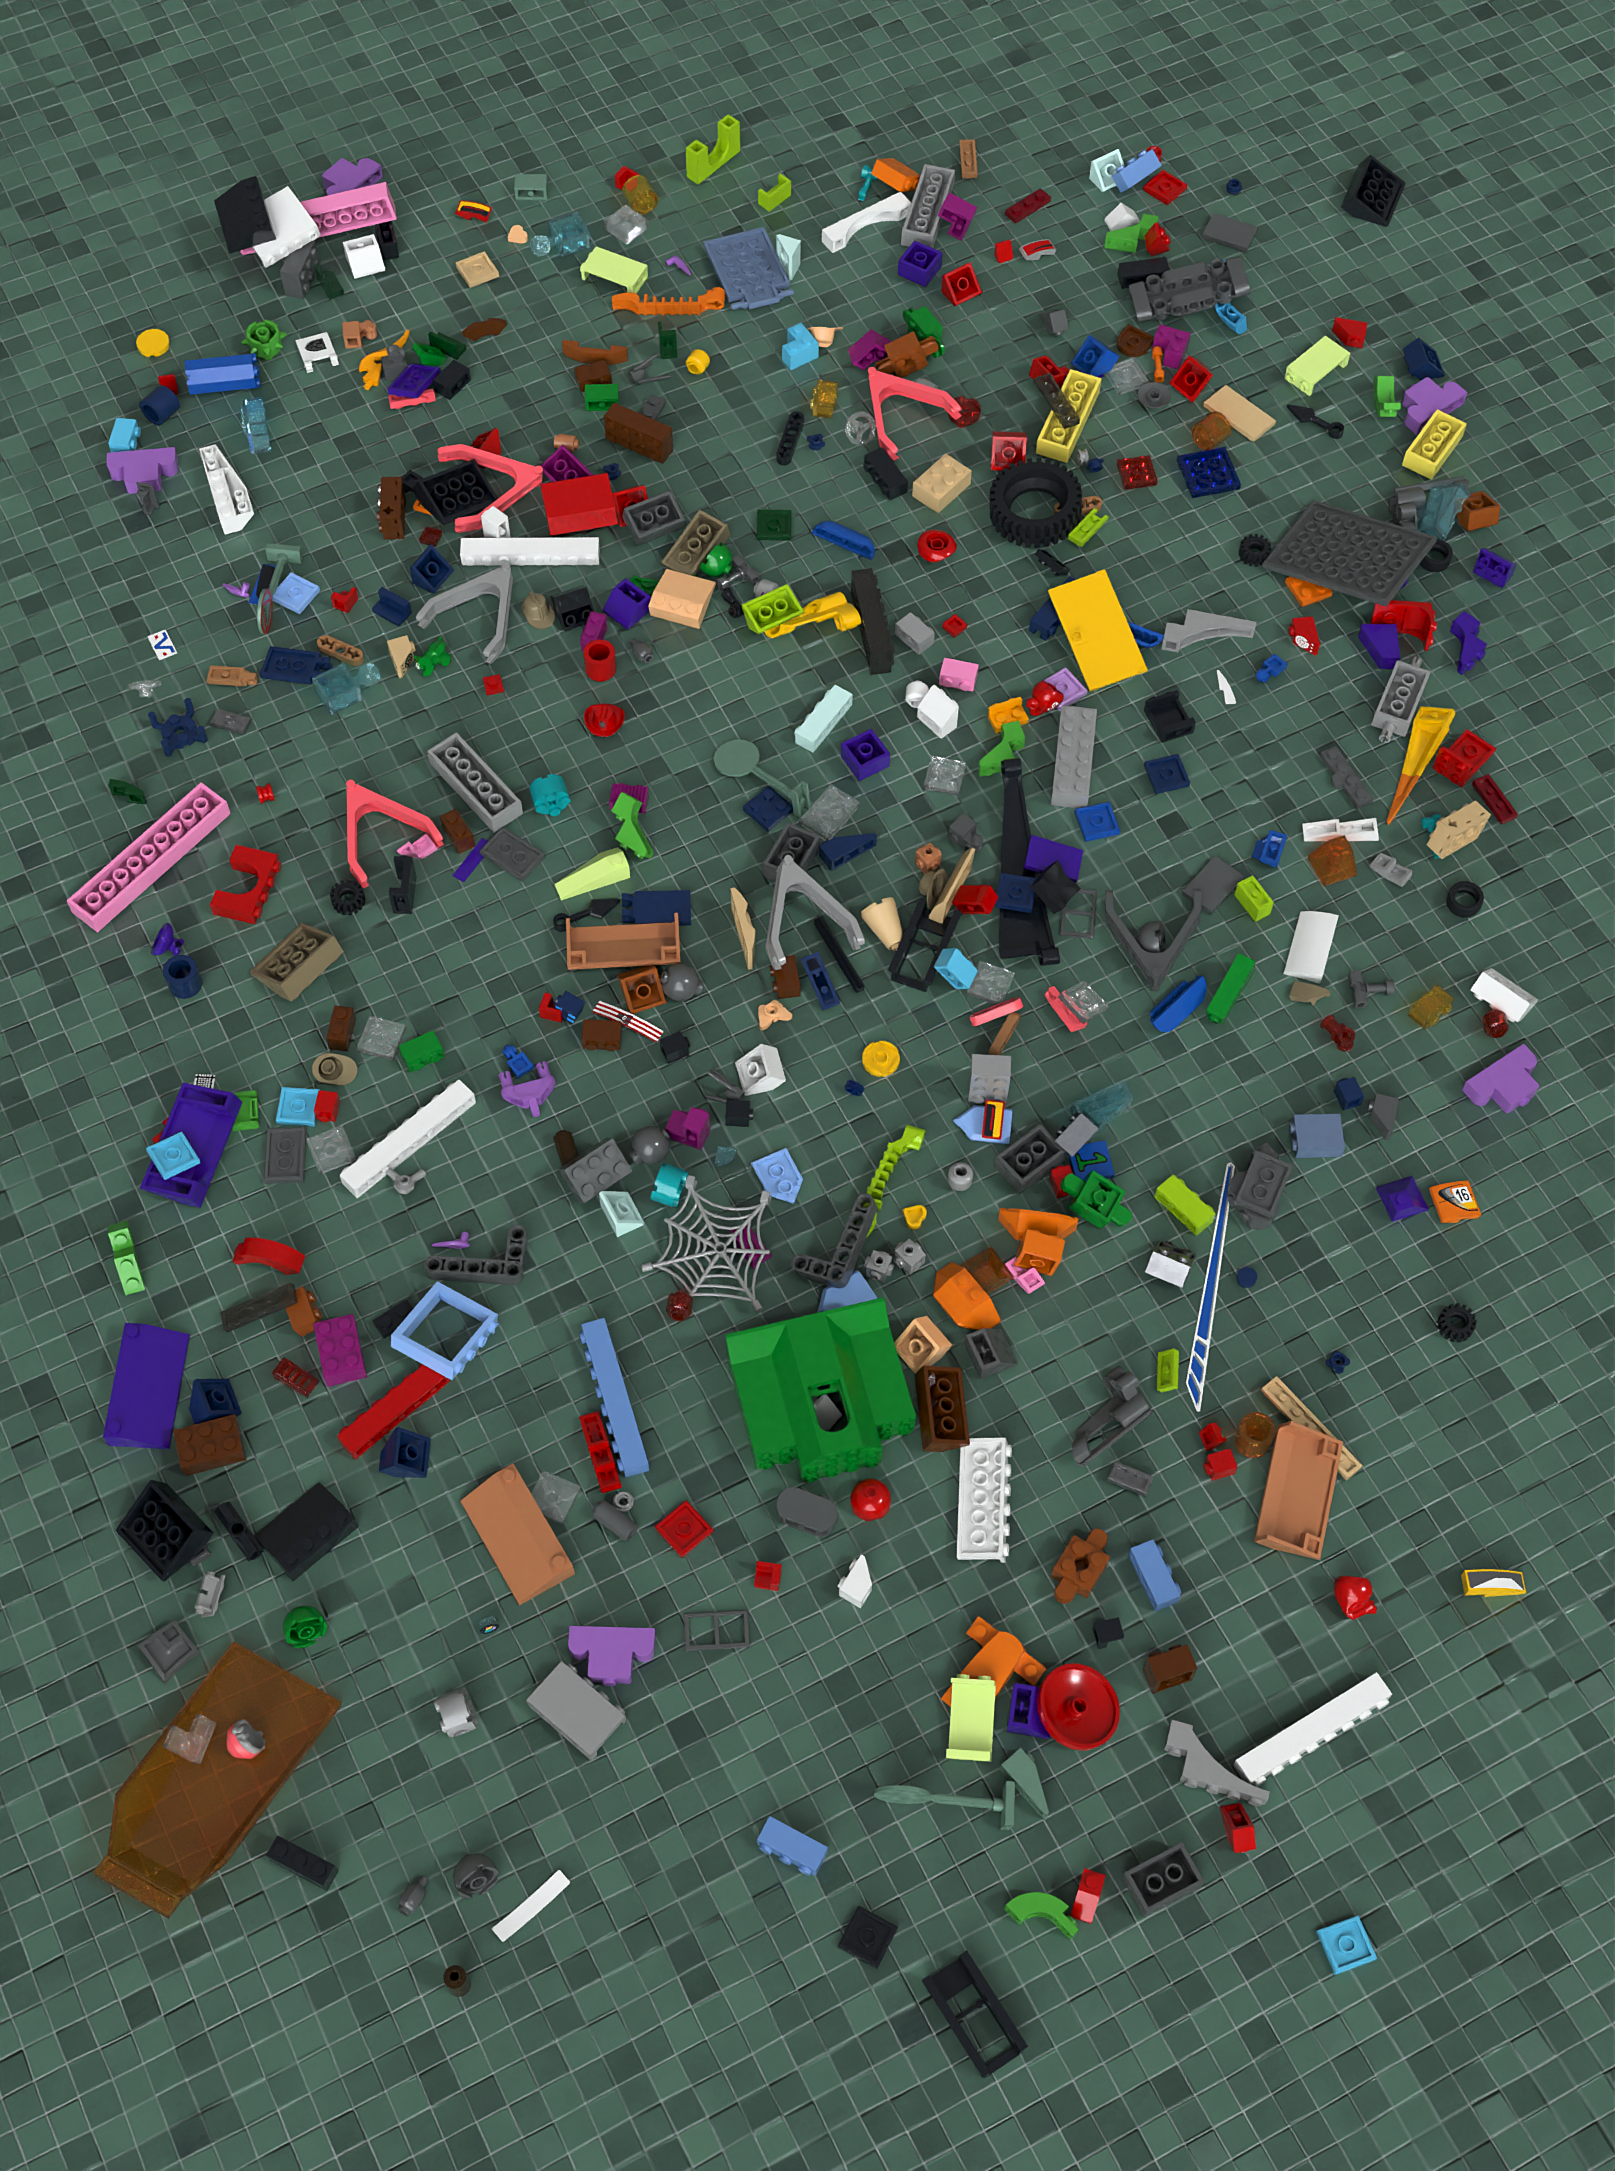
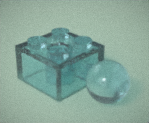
[530,212,591,257]
[312,663,380,715]

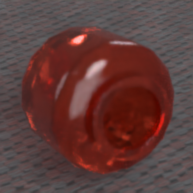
[1482,1009,1509,1038]
[666,1291,693,1321]

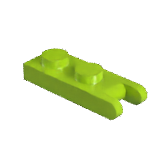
[1068,508,1109,547]

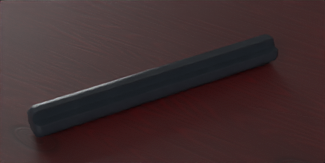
[814,917,864,993]

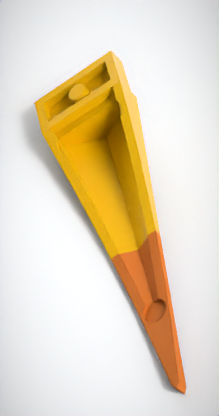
[1387,706,1455,825]

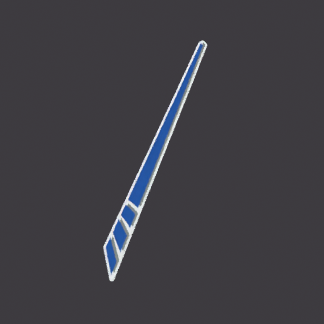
[1186,1162,1235,1412]

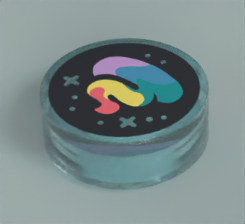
[477,1616,500,1634]

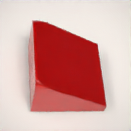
[994,239,1013,263]
[158,374,179,395]

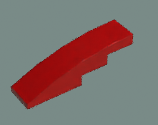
[579,1411,622,1494]

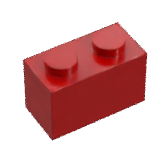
[952,885,998,914]

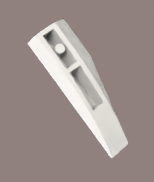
[199,444,254,535]

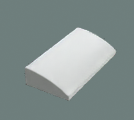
[1284,911,1339,984]

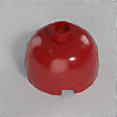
[850,1478,891,1521]

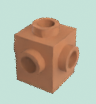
[915,842,942,874]

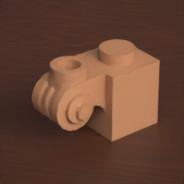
[342,320,377,349]

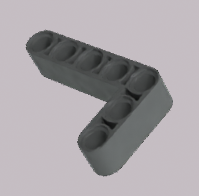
[791,1193,877,1288]
[424,1225,528,1285]

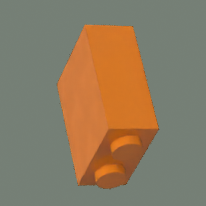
[871,158,921,192]

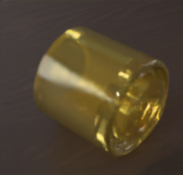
[622,175,658,215]

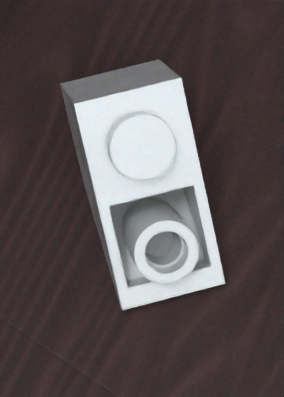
[838,1555,872,1608]

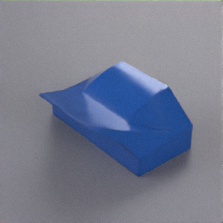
[1252,830,1287,868]

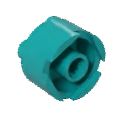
[530,774,571,816]
[650,1162,689,1207]

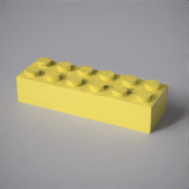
[1036,369,1102,463]

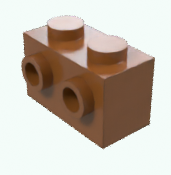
[282,1286,323,1337]

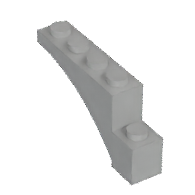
[1162,609,1256,653]
[1164,1720,1270,1806]

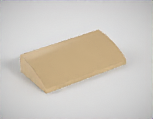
[929,848,975,924]

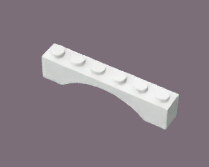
[822,192,911,253]

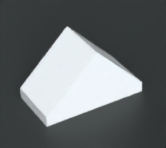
[1104,203,1140,231]

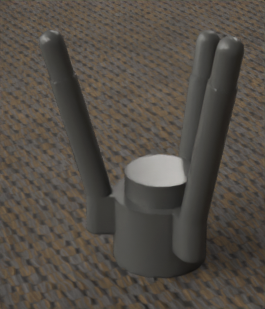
[628,353,671,385]
[705,1068,745,1103]

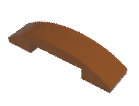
[562,340,628,365]

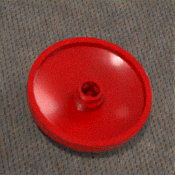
[1037,1663,1120,1751]

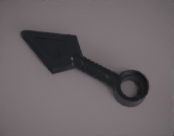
[1287,404,1344,439]
[553,899,620,932]

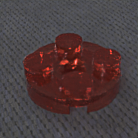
[948,396,981,428]

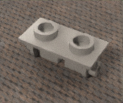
[194,1571,226,1618]

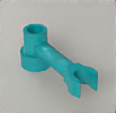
[858,165,877,201]
[1421,813,1442,859]

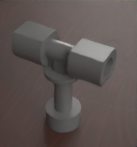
[716,554,761,591]
[1348,970,1395,1009]

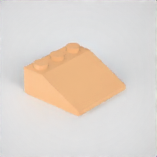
[648,569,716,629]

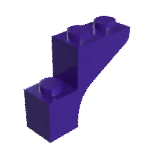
[1450,611,1487,675]

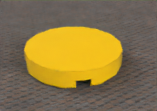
[136,329,170,357]
[862,1041,900,1077]

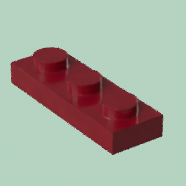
[1005,188,1051,224]
[1472,774,1518,825]

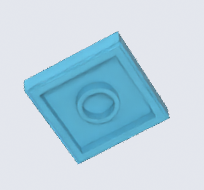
[276,1087,320,1126]
[146,1132,200,1180]
[1316,1915,1377,1975]

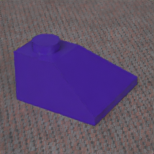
[1376,1176,1429,1222]

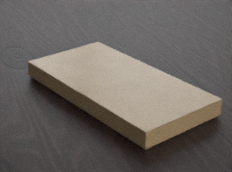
[1203,385,1276,442]

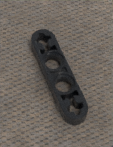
[776,411,804,465]

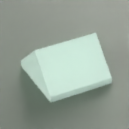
[1089,149,1125,192]
[776,234,801,281]
[599,1191,645,1237]

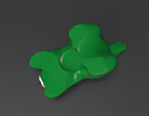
[414,636,451,677]

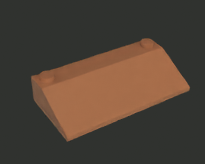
[566,913,681,970]
[1254,1421,1343,1560]
[460,1463,575,1606]

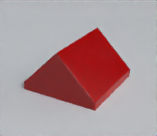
[941,262,982,306]

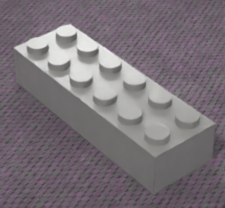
[901,164,955,248]
[1051,705,1097,808]
[427,732,523,833]

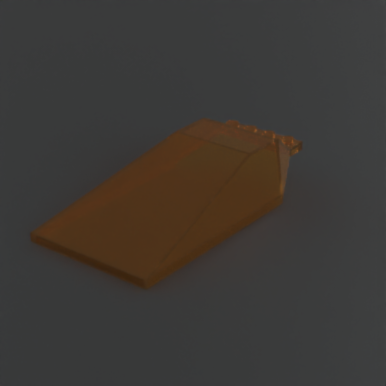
[94,1642,341,1919]

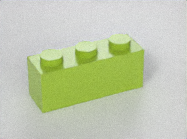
[1154,1175,1215,1236]

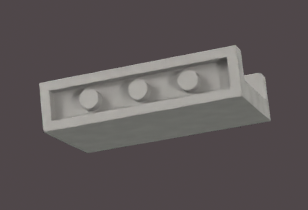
[526,1661,626,1761]

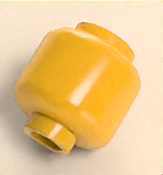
[686,349,710,374]

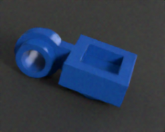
[1256,654,1288,683]
[502,1044,534,1079]

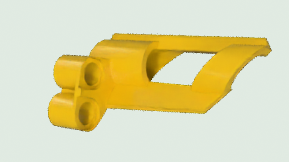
[765,592,861,638]

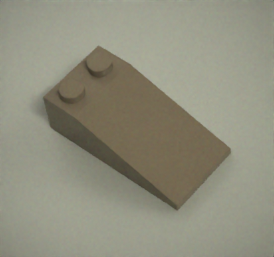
[661,510,730,576]

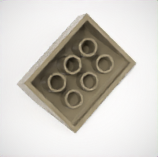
[250,923,344,1001]

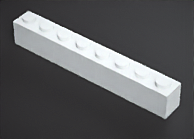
[460,537,600,566]
[340,1080,476,1198]
[1233,1672,1392,1787]

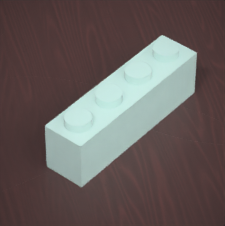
[794,685,853,753]

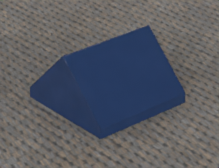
[410,544,454,594]

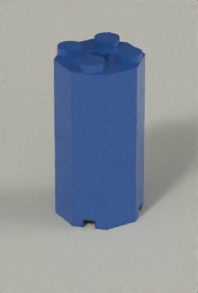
[185,353,261,395]

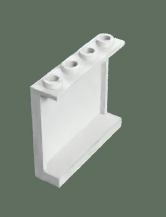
[252,186,321,268]

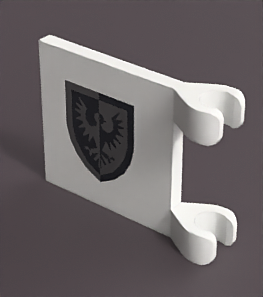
[295,332,339,373]

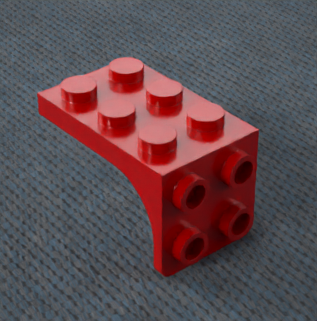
[1370,600,1437,651]
[1433,729,1496,788]

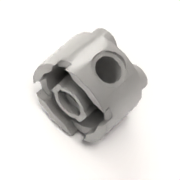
[434,1687,478,1738]

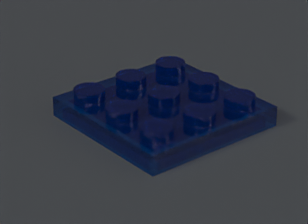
[1177,447,1241,498]

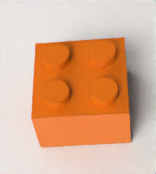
[1014,1229,1065,1276]

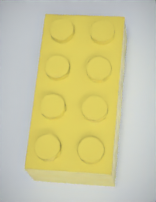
[1402,409,1467,480]

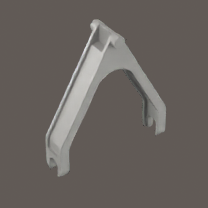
[416,562,514,664]
[765,855,865,970]

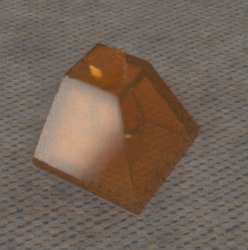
[1308,835,1357,886]
[960,1247,1014,1294]

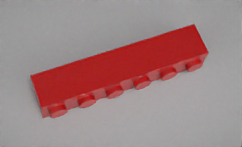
[337,1364,450,1460]

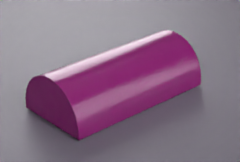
[540,445,593,482]

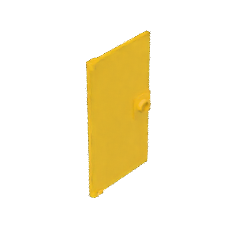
[1048,569,1148,692]

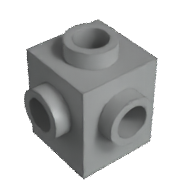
[894,1239,926,1275]
[864,1250,894,1283]

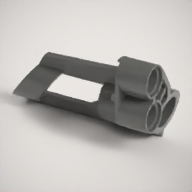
[1388,476,1469,531]
[1072,1366,1152,1466]

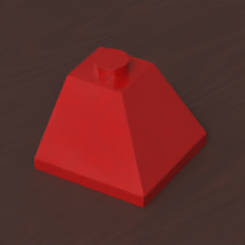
[1169,356,1213,403]
[463,428,501,469]
[612,484,648,527]

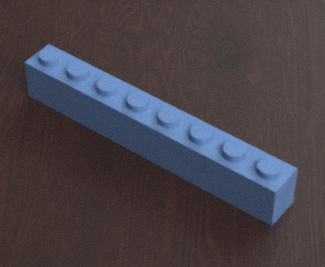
[579,1318,649,1477]

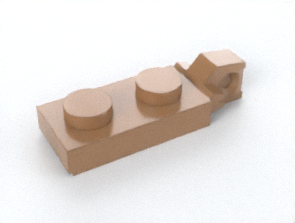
[206,665,258,686]

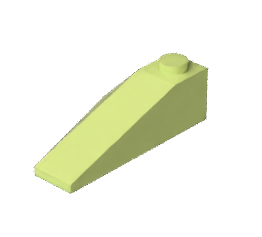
[555,847,630,900]

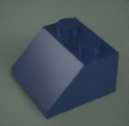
[1403,337,1445,380]

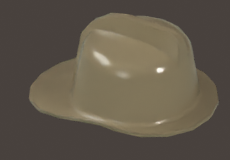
[521,591,555,629]
[919,869,947,909]
[312,1053,357,1085]

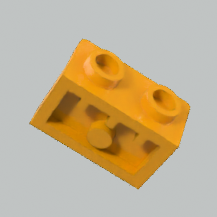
[987,697,1029,733]

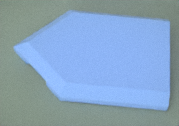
[953,1105,1012,1144]
[751,1148,803,1204]
[817,1270,877,1313]

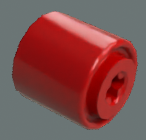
[583,639,617,682]

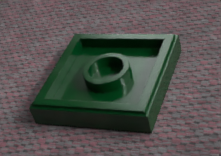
[757,510,791,541]

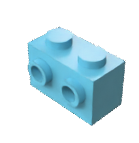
[108,418,141,452]
[934,948,978,989]

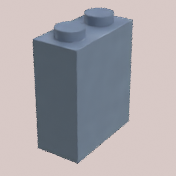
[1289,1114,1345,1158]

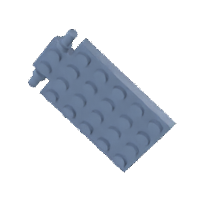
[703,227,794,310]

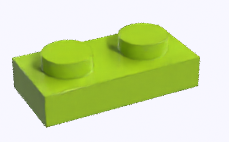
[1157,1348,1179,1393]

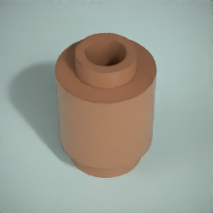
[554,434,579,453]

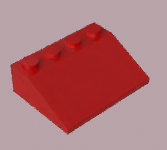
[540,473,618,536]

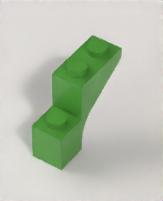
[1104,214,1159,253]
[978,721,1025,777]
[611,792,653,859]
[108,1220,145,1295]

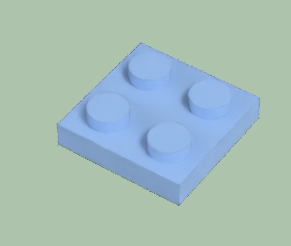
[272,573,320,614]

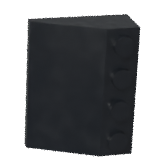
[1341,155,1406,227]
[214,176,276,254]
[413,459,498,525]
[115,1480,214,1582]
[254,1482,359,1581]

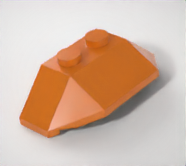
[998,1208,1078,1241]
[933,1262,1001,1330]

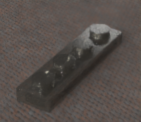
[1035,373,1080,429]
[220,1283,298,1332]

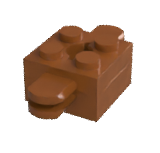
[875,331,939,378]
[1051,1529,1110,1604]

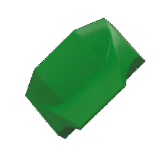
[411,342,447,367]

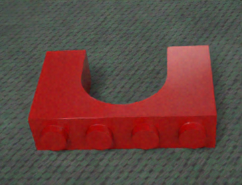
[210,845,281,924]

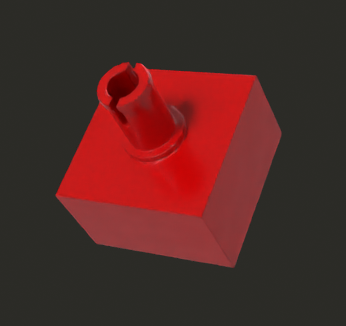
[990,431,1027,470]

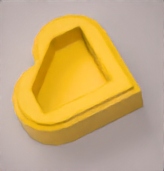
[902,1205,927,1230]

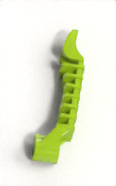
[863,1125,926,1238]

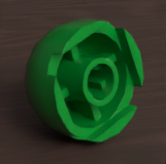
[700,542,733,578]
[282,1605,327,1648]

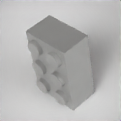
[968,1054,1011,1104]

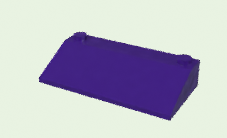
[140,1083,243,1208]
[103,1323,190,1449]

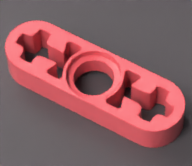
[969,997,1023,1026]

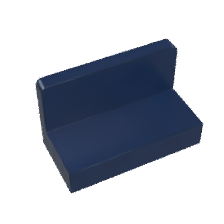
[372,587,412,626]

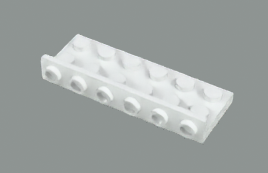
[957,1438,1012,1563]

